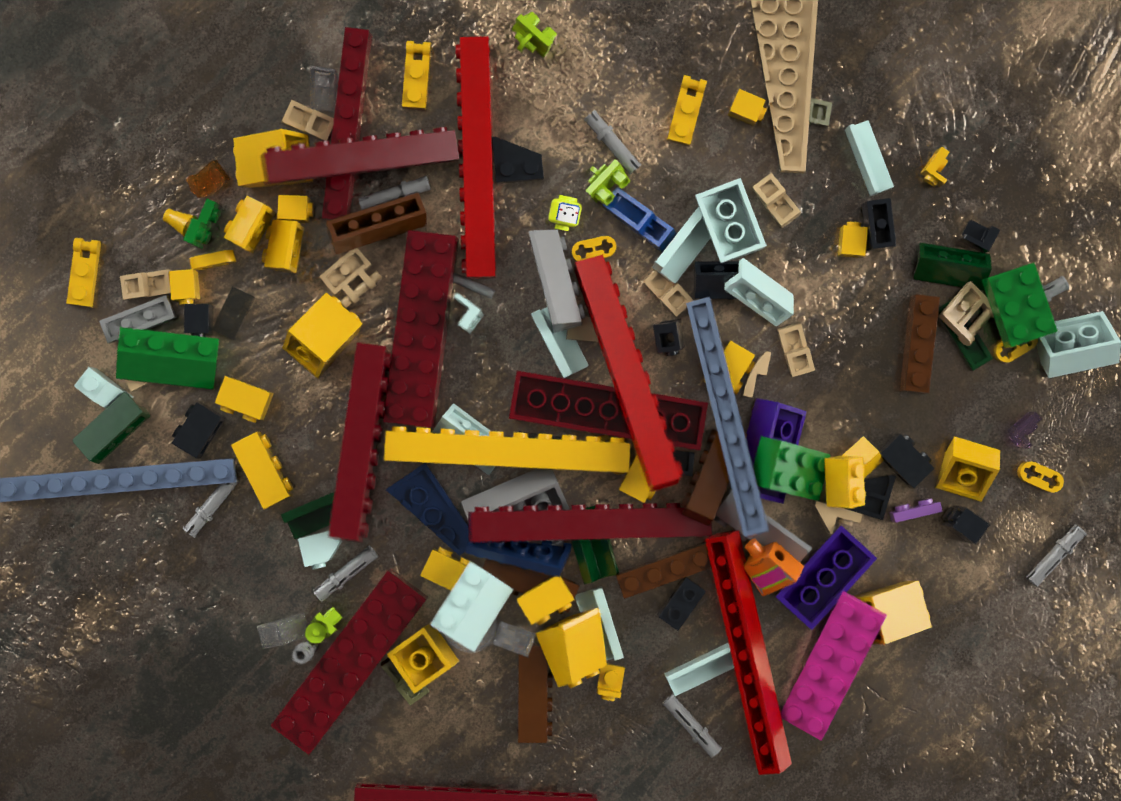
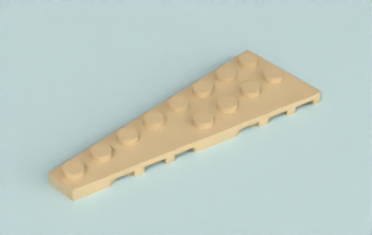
[751,0,818,173]

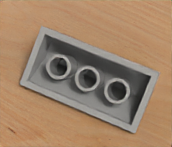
[529,230,585,333]
[461,468,570,519]
[714,489,812,562]

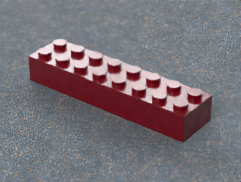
[383,230,459,428]
[328,342,391,543]
[509,371,708,451]
[270,568,428,755]

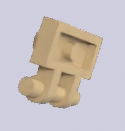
[319,248,383,308]

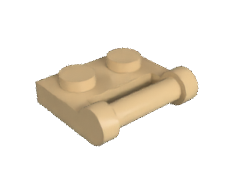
[939,281,994,346]

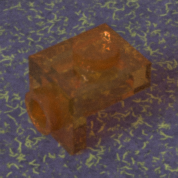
[186,160,230,198]

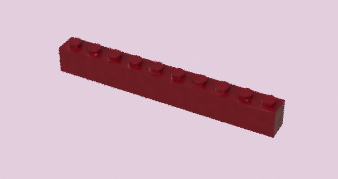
[468,503,712,542]
[354,783,597,801]

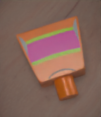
[744,538,804,596]

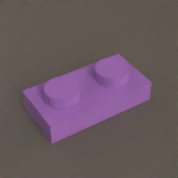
[889,498,943,523]

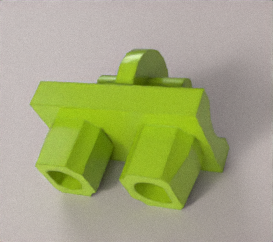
[512,12,557,58]
[585,159,630,206]
[305,607,342,644]

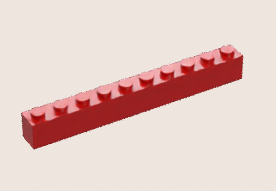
[455,36,496,279]
[574,254,683,492]
[705,530,792,775]

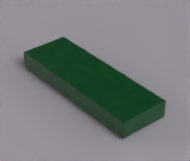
[938,300,993,371]

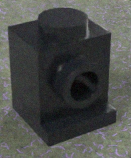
[653,319,685,356]

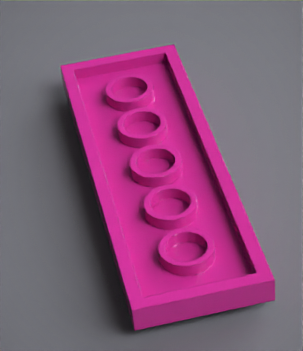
[781,591,887,741]

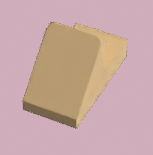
[812,500,863,535]

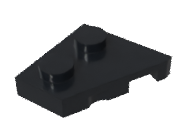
[492,137,544,184]
[844,475,896,520]

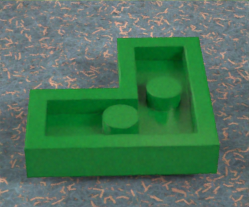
[183,199,221,249]

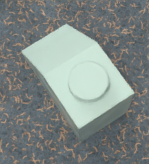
[74,367,134,409]
[298,531,342,570]

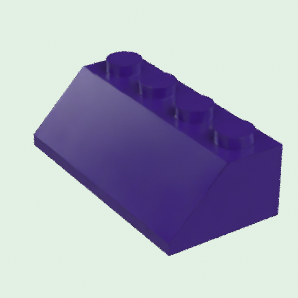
[746,398,807,504]
[775,525,877,630]

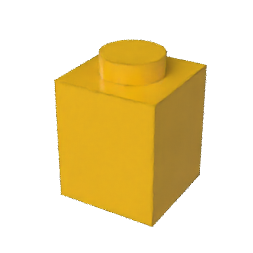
[728,89,767,126]
[277,195,314,223]
[838,222,868,258]
[169,269,200,306]
[842,436,884,478]

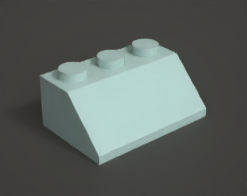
[695,178,766,263]
[1037,311,1121,378]
[430,562,513,652]

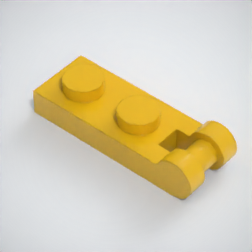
[402,41,431,110]
[667,75,707,146]
[66,238,101,307]

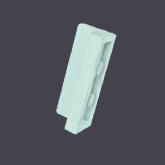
[845,120,894,196]
[652,207,711,284]
[725,258,794,327]
[454,293,484,334]
[531,307,588,378]
[432,403,496,475]
[575,586,624,661]
[664,642,734,696]

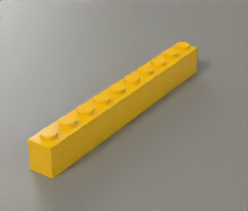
[384,426,630,473]

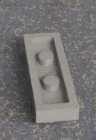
[99,295,177,344]

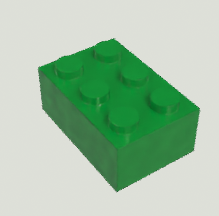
[981,262,1058,348]
[753,436,831,501]

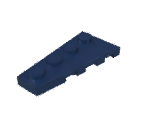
[386,463,469,556]
[466,540,572,577]

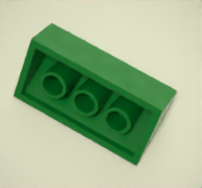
[116,327,219,390]

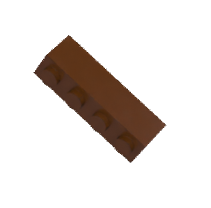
[326,193,427,255]
[900,294,940,394]
[681,428,747,526]
[616,542,711,599]
[482,558,580,614]
[518,643,552,743]

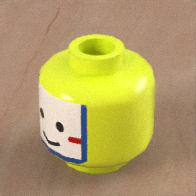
[548,195,582,231]

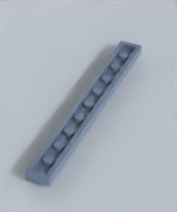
[686,297,769,538]
[0,458,237,502]

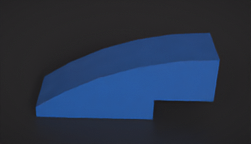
[602,187,677,253]

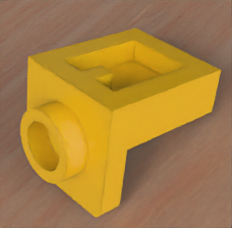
[920,147,949,187]
[596,663,625,701]

